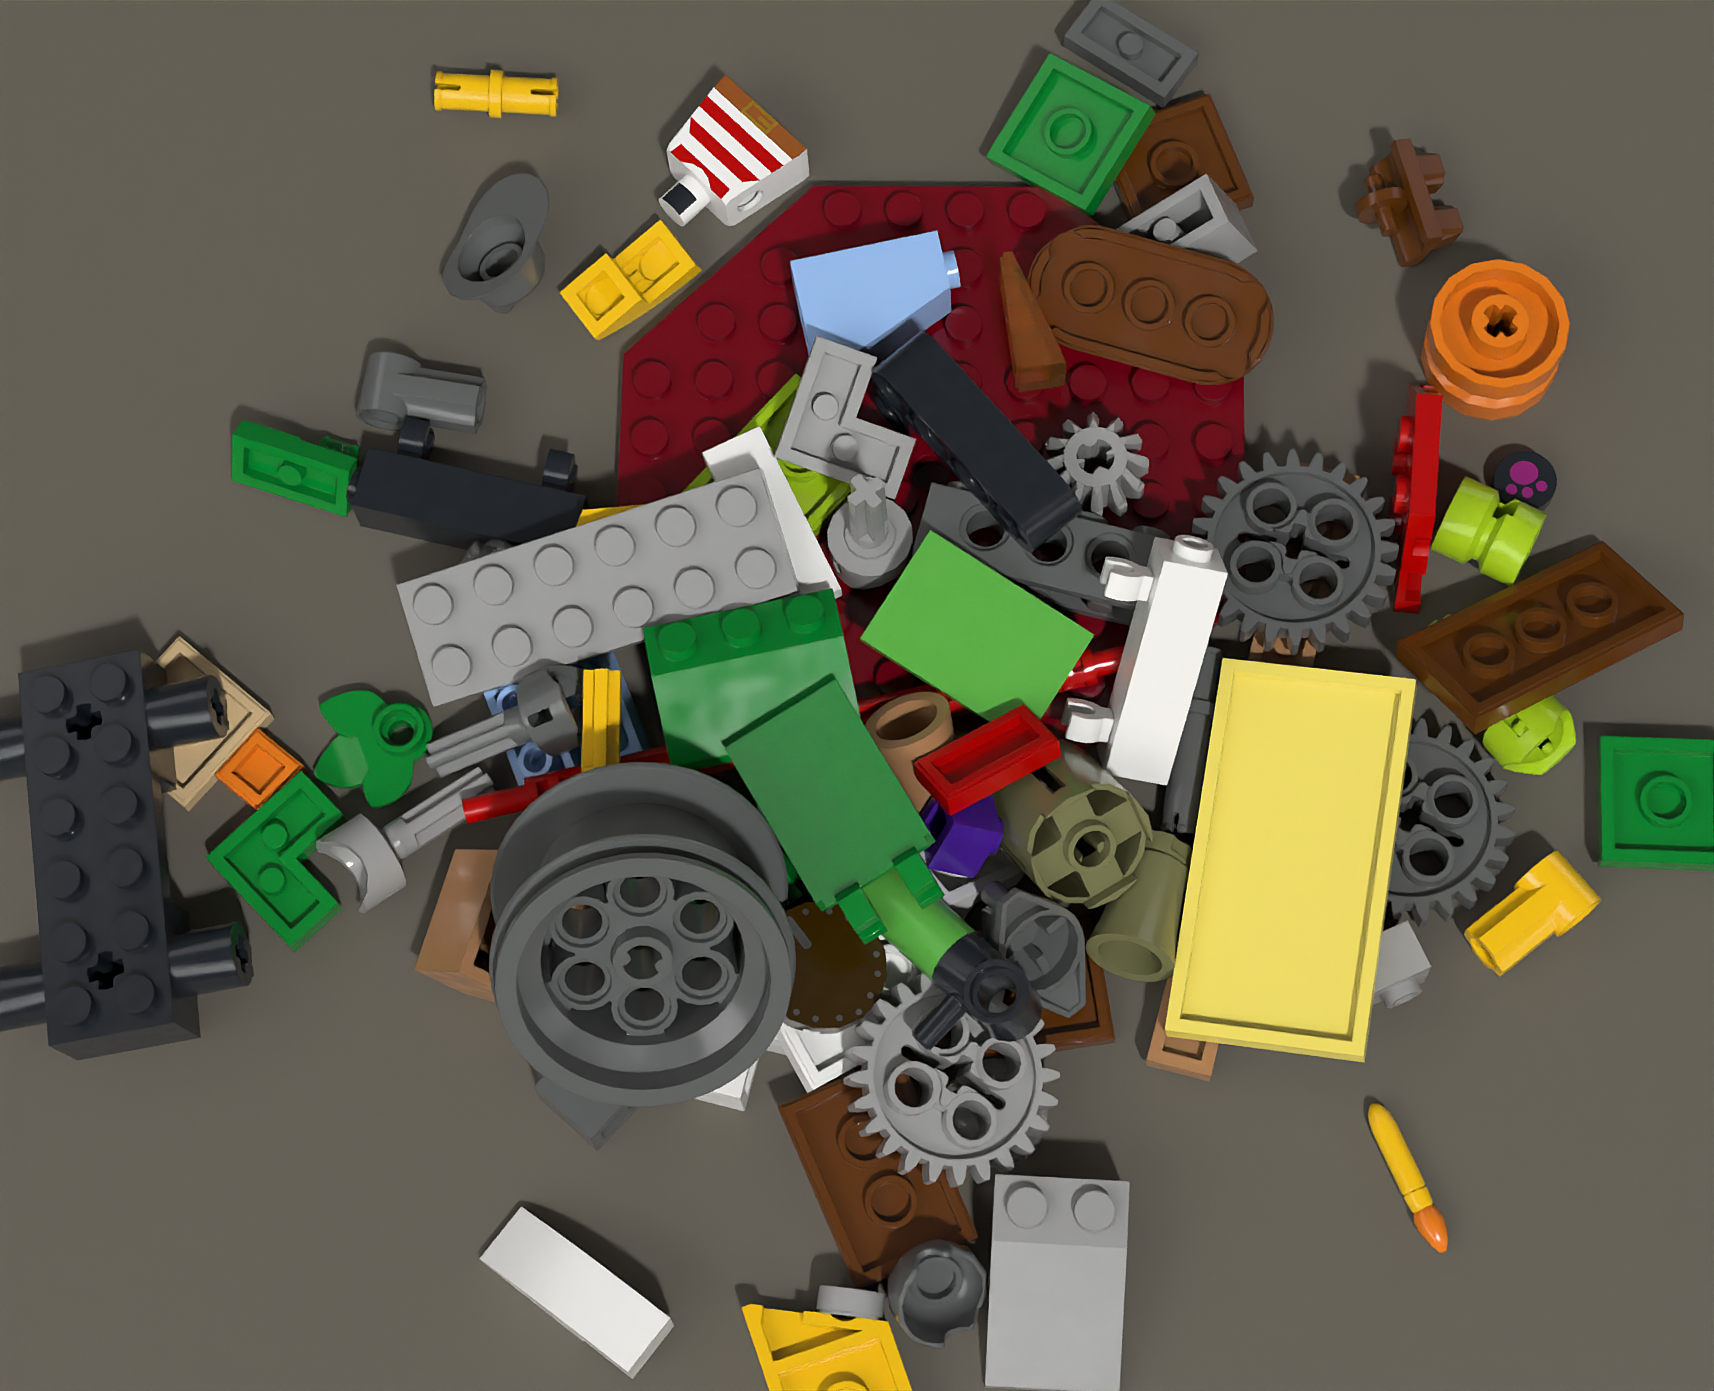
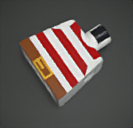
[659,75,810,227]

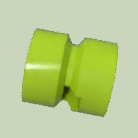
[1431,476,1548,586]

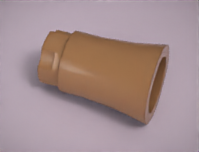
[865,692,956,816]

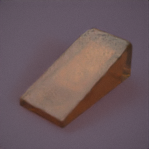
[999,251,1066,392]

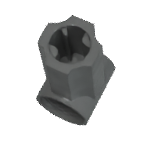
[356,352,487,434]

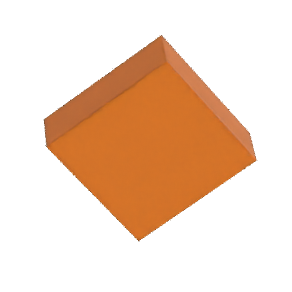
[214,728,307,812]

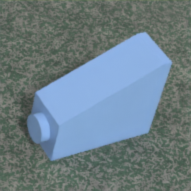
[790,231,960,365]

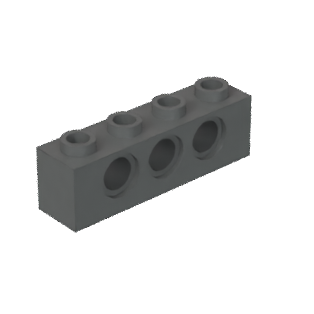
[912,481,1170,626]

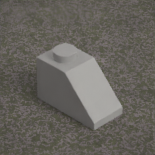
[1115,173,1258,264]

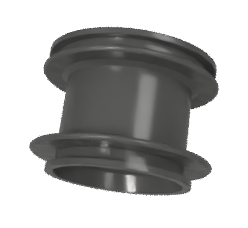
[489,762,796,1107]

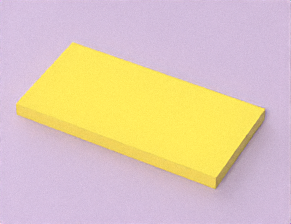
[1165,658,1417,1063]

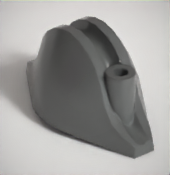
[981,881,1086,1018]

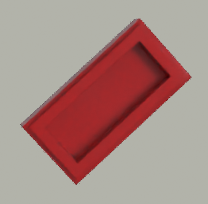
[913,704,1061,816]

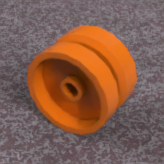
[1421,259,1570,421]

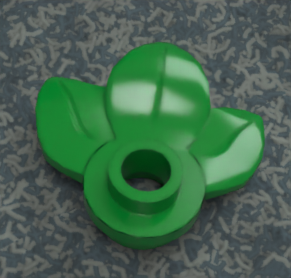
[314,690,434,809]

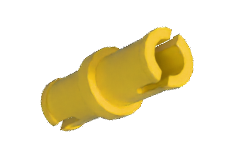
[434,70,559,119]

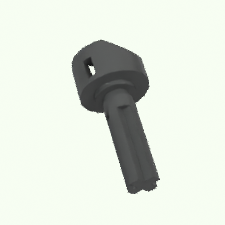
[426,664,585,778]

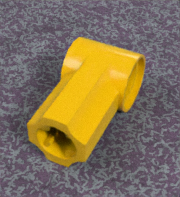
[1464,850,1601,977]

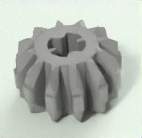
[1045,412,1149,517]

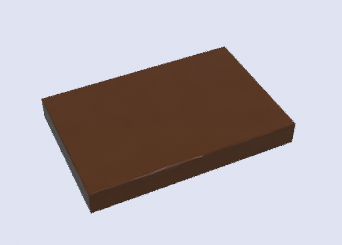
[778,1070,979,1289]

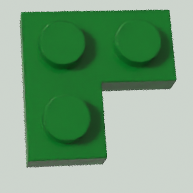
[205,771,348,953]

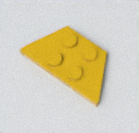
[741,1304,912,1391]

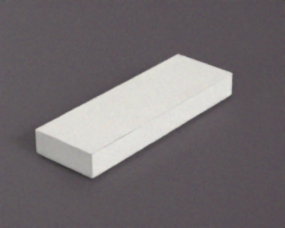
[702,426,842,600]

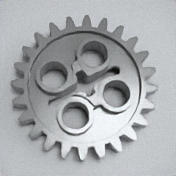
[843,973,1060,1188]

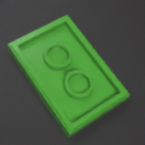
[860,530,1094,723]

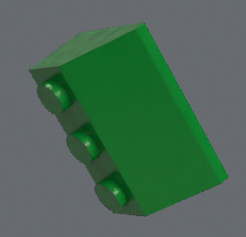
[643,588,861,770]

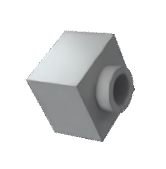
[1373,920,1432,1009]

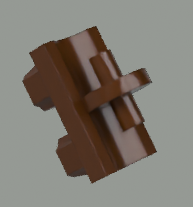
[1354,138,1464,267]

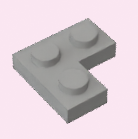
[774,336,916,499]

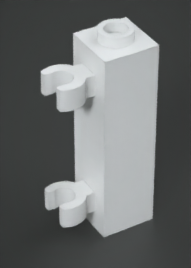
[1061,535,1228,785]

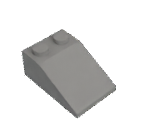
[985,1174,1130,1391]

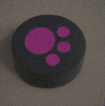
[1491,451,1557,511]

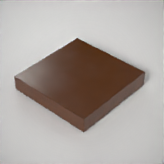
[1113,93,1254,221]

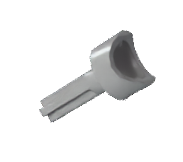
[827,474,913,590]
[316,766,495,913]

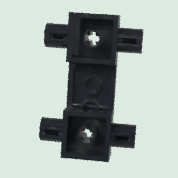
[0,649,254,1061]

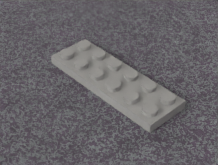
[396,468,801,708]

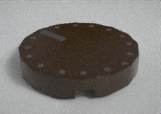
[783,902,887,1034]

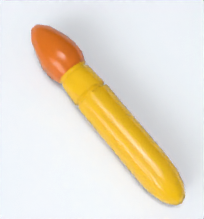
[1368,1103,1448,1253]

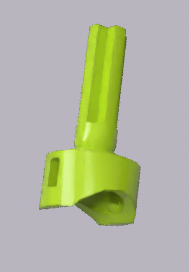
[1429,614,1576,775]

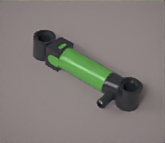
[757,805,1042,1050]

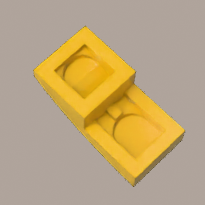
[559,220,703,341]

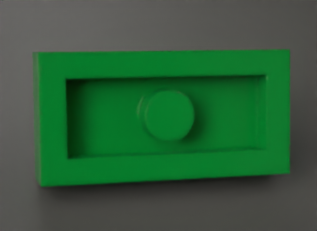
[231,419,359,517]

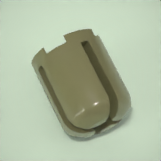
[993,739,1153,909]

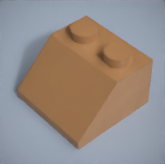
[414,849,592,1002]

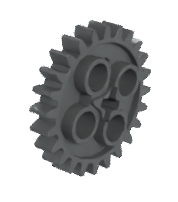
[1191,449,1399,655]
[1386,718,1515,928]

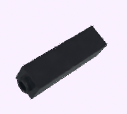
[346,417,590,555]

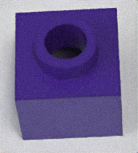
[920,794,1003,878]

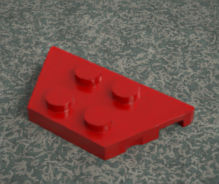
[1387,383,1443,614]

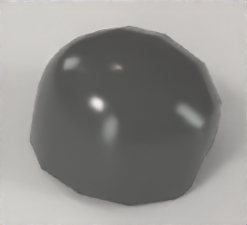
[888,1239,987,1349]

